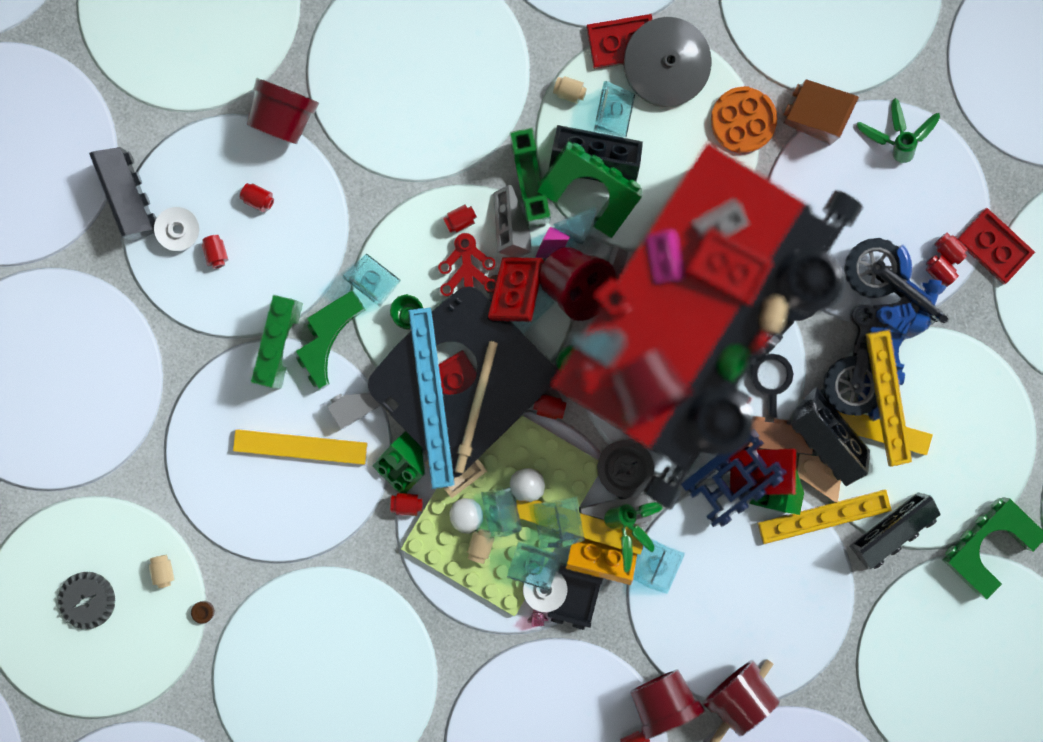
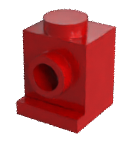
[594,278,633,318]
[574,361,608,394]

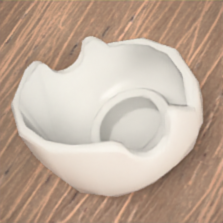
[510,468,545,502]
[449,498,483,534]

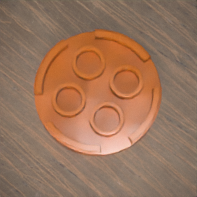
[710,86,777,153]

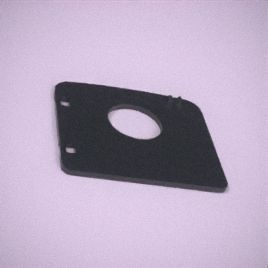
[368,286,559,478]

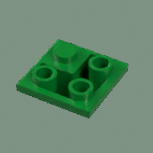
[372,431,425,493]
[749,469,804,515]

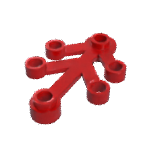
[438,233,496,297]

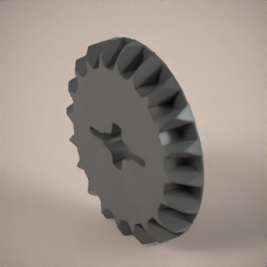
[597,440,655,497]
[57,571,116,630]

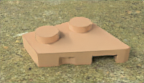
[796,454,841,502]

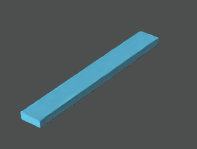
[409,307,455,489]

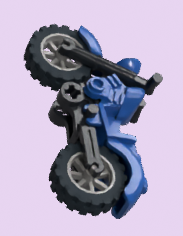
[823,238,948,421]

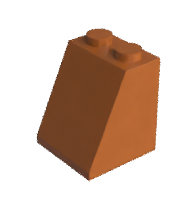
[783,79,859,145]

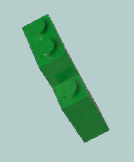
[296,290,366,389]

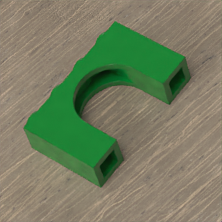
[510,128,551,228]
[537,141,642,238]
[251,294,303,388]
[942,497,1043,600]

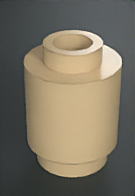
[553,76,587,104]
[759,296,788,333]
[467,529,495,564]
[148,554,175,589]

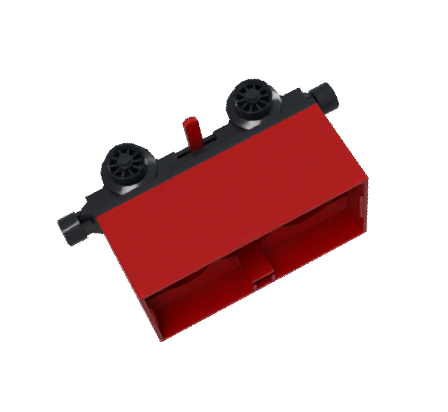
[552,141,864,510]

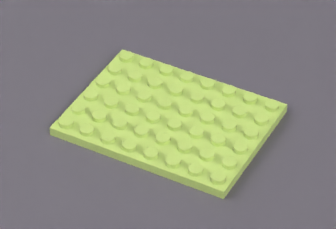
[401,415,598,617]

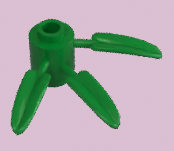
[857,98,940,163]
[604,502,663,573]

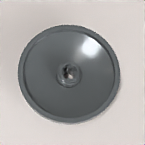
[623,17,712,107]

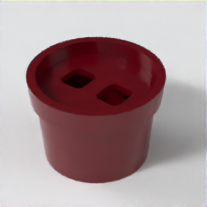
[246,77,320,144]
[539,247,616,321]
[610,350,693,429]
[702,659,780,737]
[630,669,705,739]

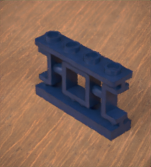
[681,429,787,527]

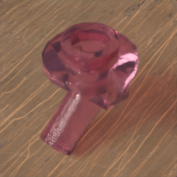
[526,609,549,627]

